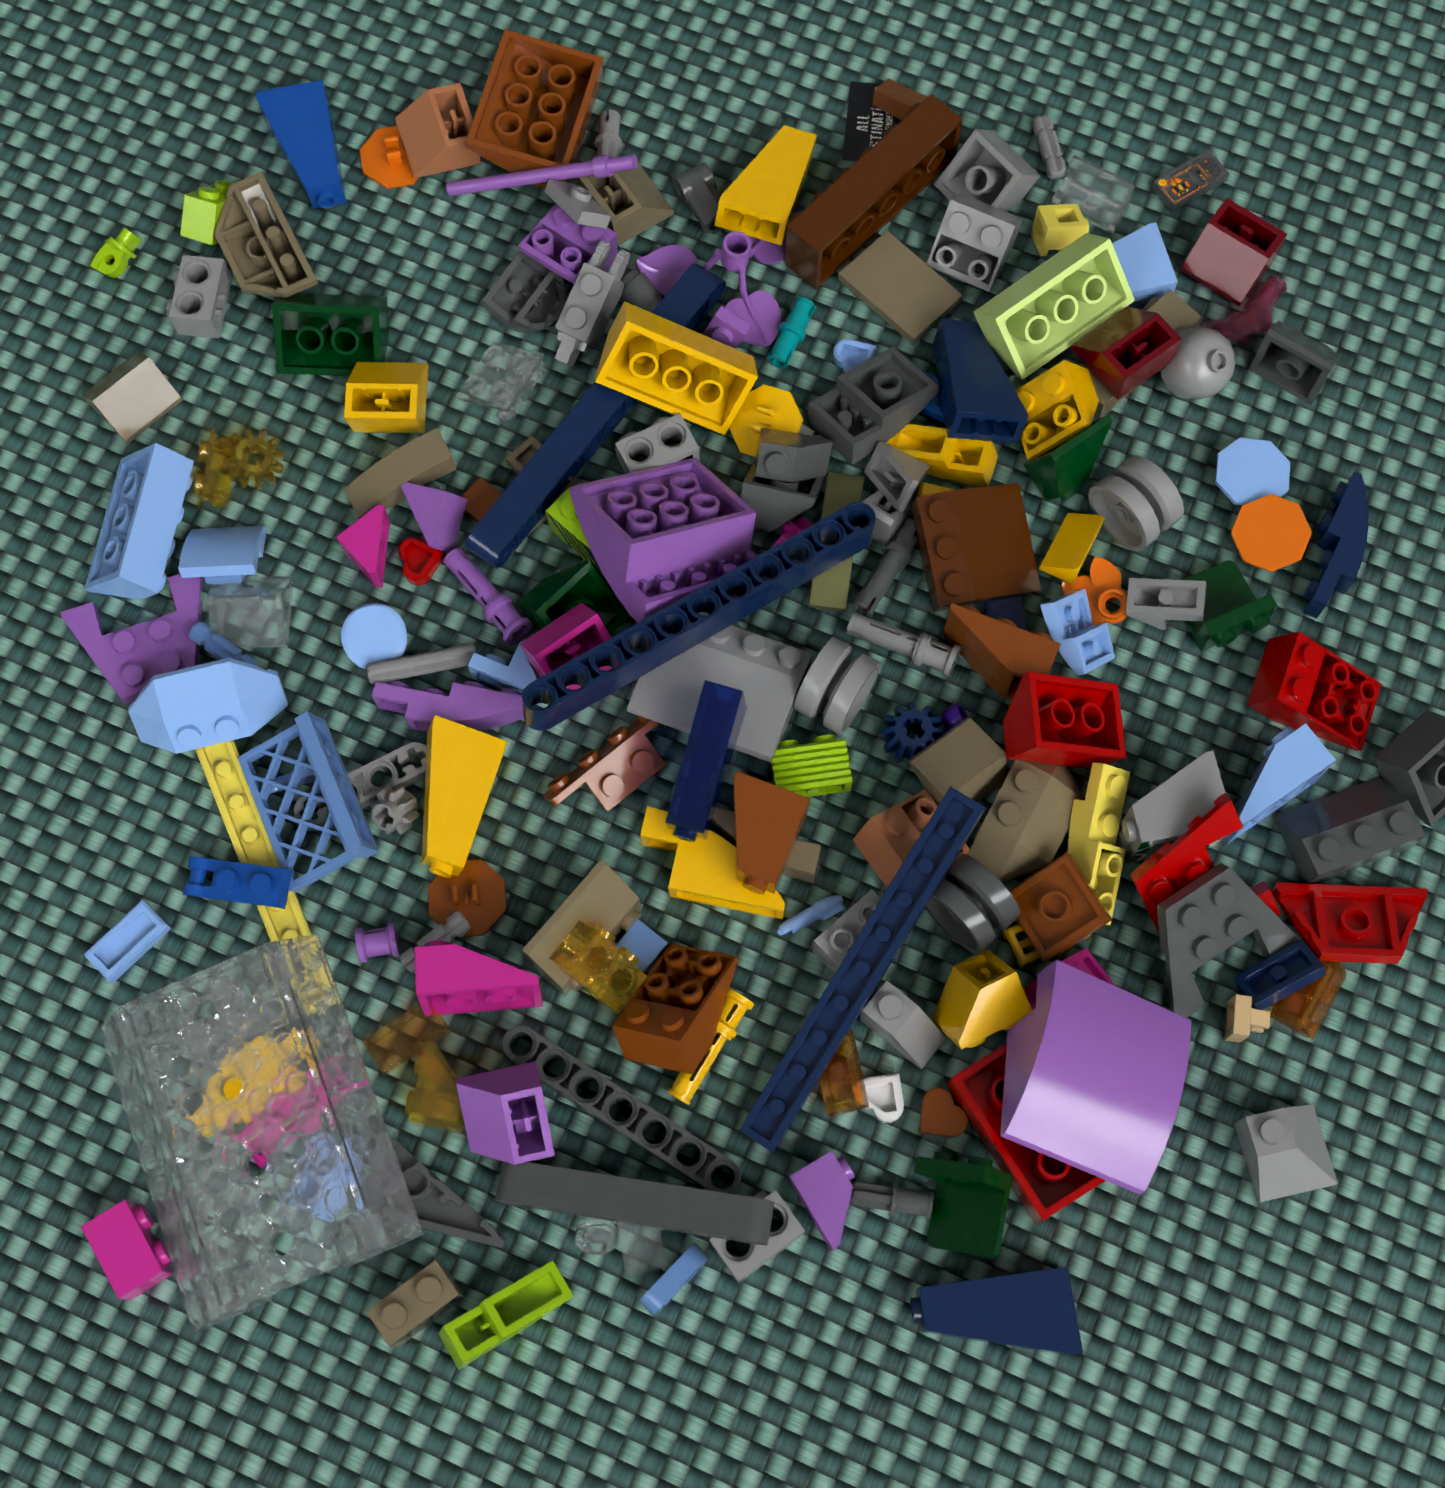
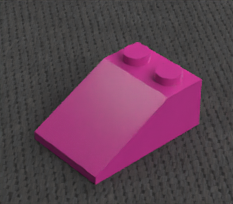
[414,940,543,1016]

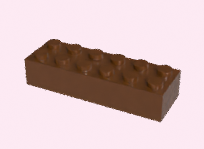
[786,94,963,290]

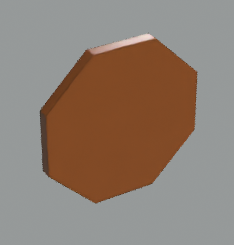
[428,859,507,938]

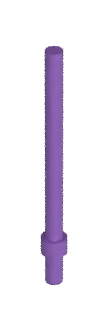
[446,154,638,196]

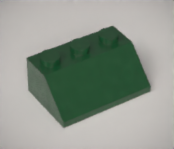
[272,293,389,376]

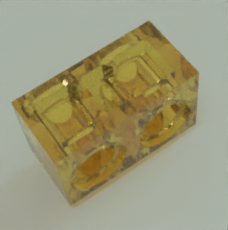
[549,921,648,1014]

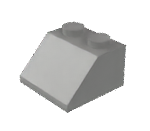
[934,129,1040,212]

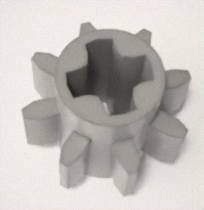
[370,786,420,834]

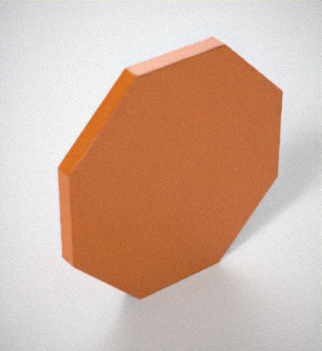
[359,126,420,189]
[1230,494,1312,573]

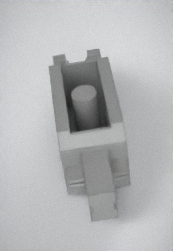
[555,240,630,367]

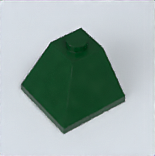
[1024,414,1112,502]
[517,560,630,634]

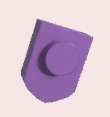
[703,306,751,349]

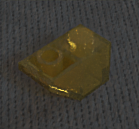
[405,1041,464,1134]

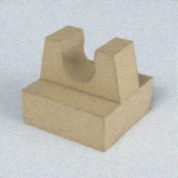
[1224,994,1271,1043]

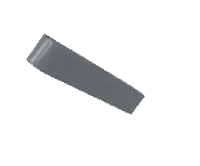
[502,1026,741,1194]
[495,1161,774,1245]

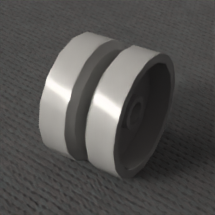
[1088,455,1184,552]
[793,637,881,735]

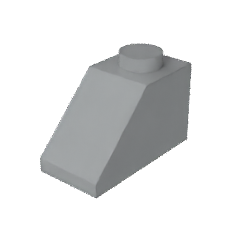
[859,981,946,1070]

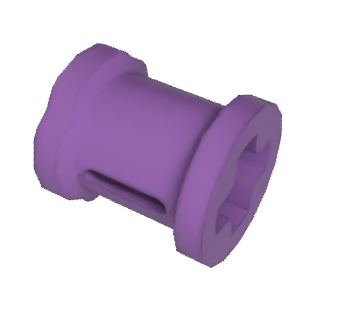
[355,922,401,963]

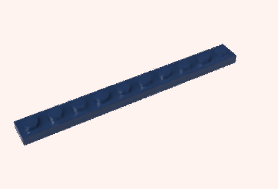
[739,786,986,1153]

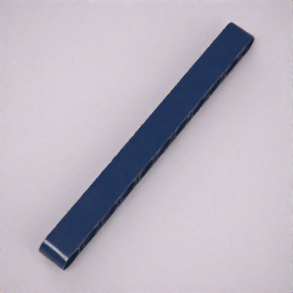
[465,263,726,569]
[522,502,876,731]

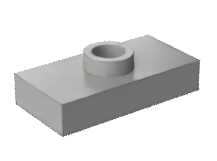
[544,179,611,229]

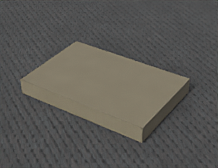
[838,231,963,345]

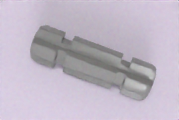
[1032,115,1066,180]
[400,911,471,974]

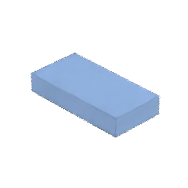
[83,900,171,984]

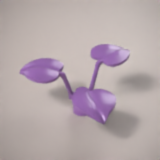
[637,232,787,347]

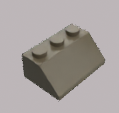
[522,860,642,996]

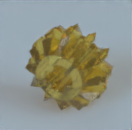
[222,427,285,490]

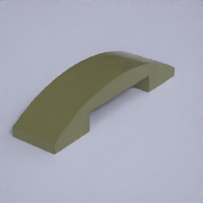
[809,472,864,612]

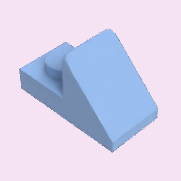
[468,641,541,705]

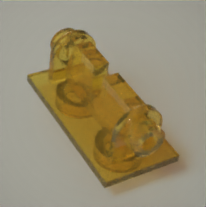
[193,428,237,509]

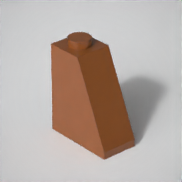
[733,771,810,894]

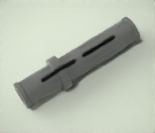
[851,518,918,618]

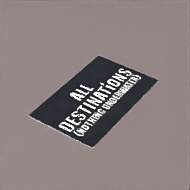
[842,81,909,162]

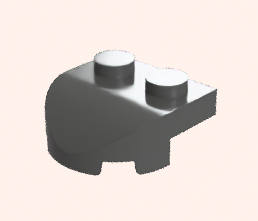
[479,251,567,333]

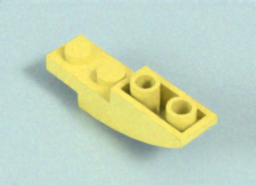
[1068,763,1130,925]

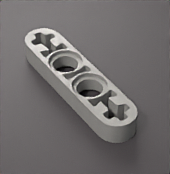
[293,742,427,831]

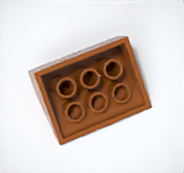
[465,29,604,189]

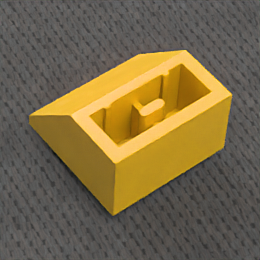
[1015,360,1099,461]
[344,362,429,433]
[932,949,1032,1050]

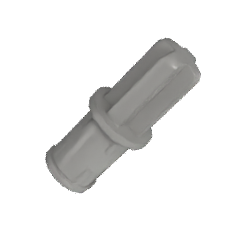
[595,110,622,158]

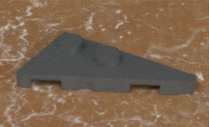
[364,1136,507,1249]

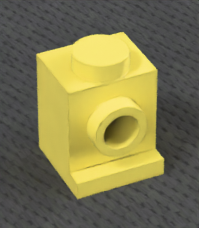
[1031,204,1089,256]

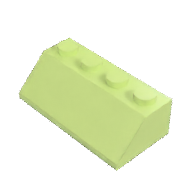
[974,233,1135,380]

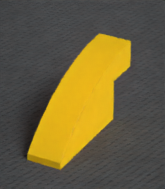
[640,806,785,920]

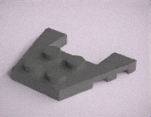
[1157,863,1299,1018]

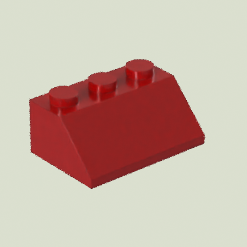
[1003,672,1126,769]

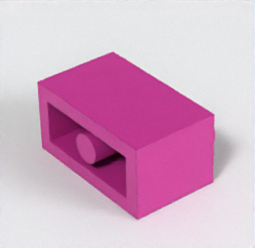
[81,1200,174,1301]

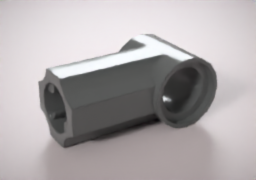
[672,162,724,234]

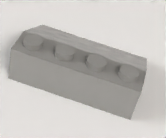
[627,614,813,762]

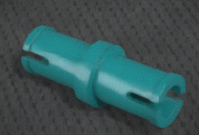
[767,297,816,369]

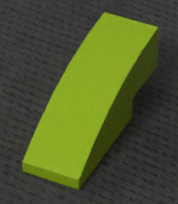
[438,1260,574,1370]

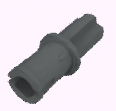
[851,1181,934,1218]

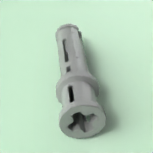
[846,612,961,677]

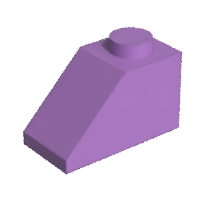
[789,1151,855,1252]

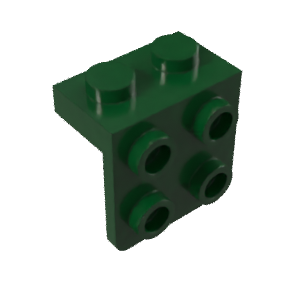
[1183,560,1278,652]
[914,1152,1012,1258]

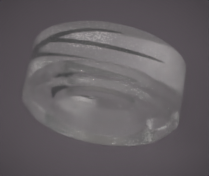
[575,1218,617,1255]

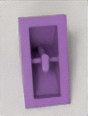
[401,482,468,553]

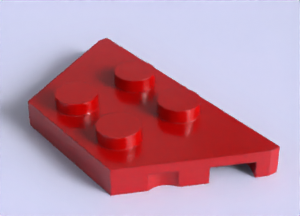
[1272,882,1428,964]

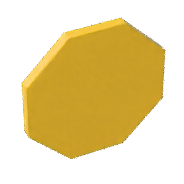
[729,384,804,458]

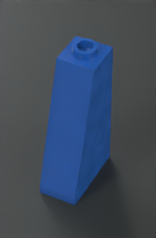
[255,80,347,209]

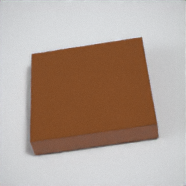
[1009,852,1113,962]

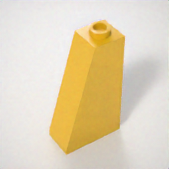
[714,125,817,246]
[421,715,508,878]

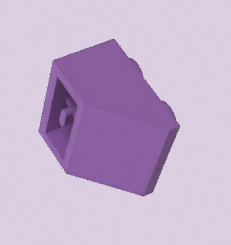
[518,204,618,284]
[455,1061,555,1165]

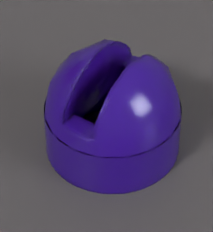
[940,702,968,733]

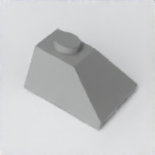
[1234,1104,1338,1203]

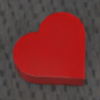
[398,537,445,586]

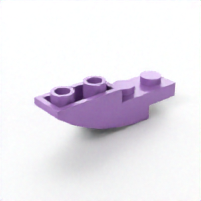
[372,681,523,732]

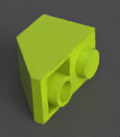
[180,180,234,245]

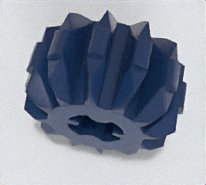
[880,701,945,768]

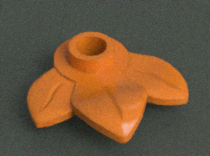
[1061,557,1128,624]

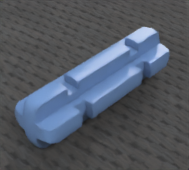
[188,622,258,666]

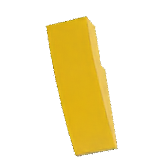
[886,424,998,487]

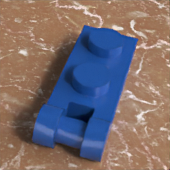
[182,856,292,909]

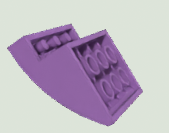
[570,458,770,623]
[1000,959,1191,1195]

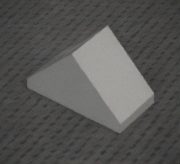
[864,441,930,512]
[857,490,914,546]

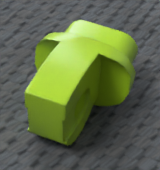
[90,227,142,278]

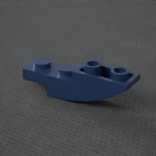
[1303,471,1368,619]

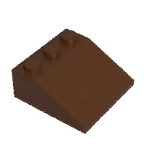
[911,483,1042,612]

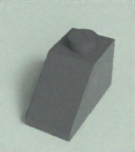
[755,428,833,482]

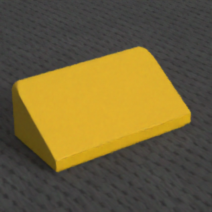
[1039,513,1105,585]

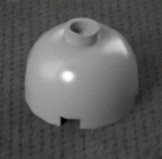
[1161,327,1236,400]

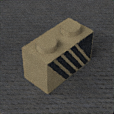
[366,1260,466,1348]

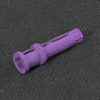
[444,548,533,645]

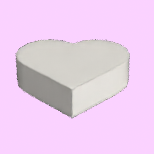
[855,1073,904,1123]

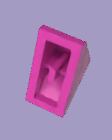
[336,505,390,588]

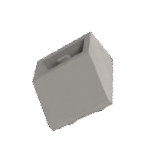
[926,193,1024,292]

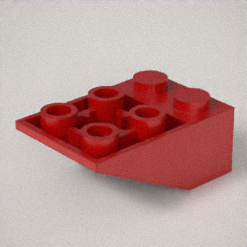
[1247,632,1382,751]

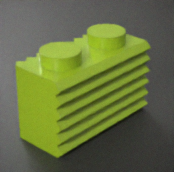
[770,735,853,798]

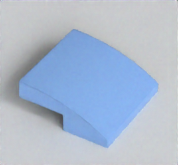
[178,526,267,578]
[1040,588,1115,675]

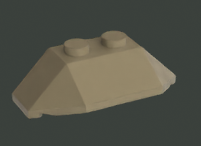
[214,171,318,298]
[968,760,1083,883]

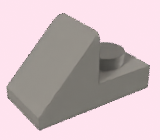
[1126,578,1206,630]

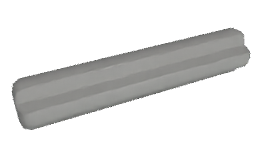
[366,644,477,685]

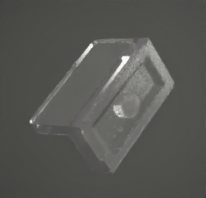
[1052,155,1135,234]

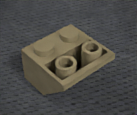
[577,157,674,246]

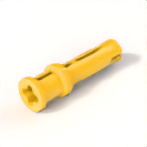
[667,988,754,1105]

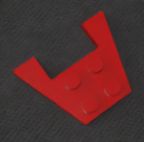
[1130,793,1281,934]

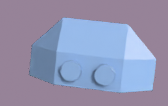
[128,658,288,754]

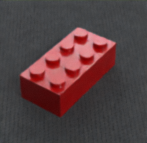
[947,1043,1106,1225]

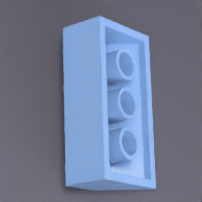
[84,443,194,600]

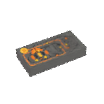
[1151,149,1229,213]

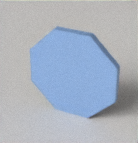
[1215,437,1290,505]

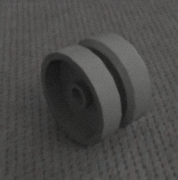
[925,853,1021,955]

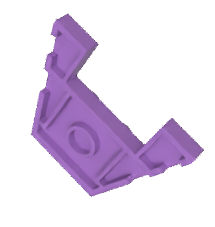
[60,574,204,704]

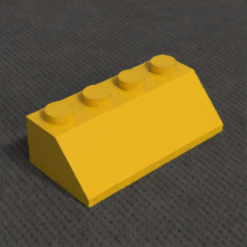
[595,301,758,435]

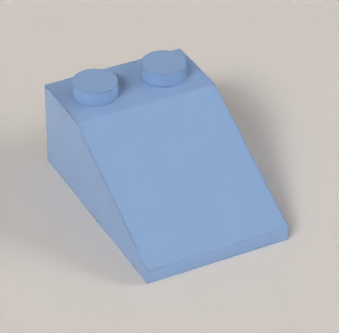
[1222,723,1336,846]

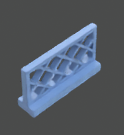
[237,711,379,892]

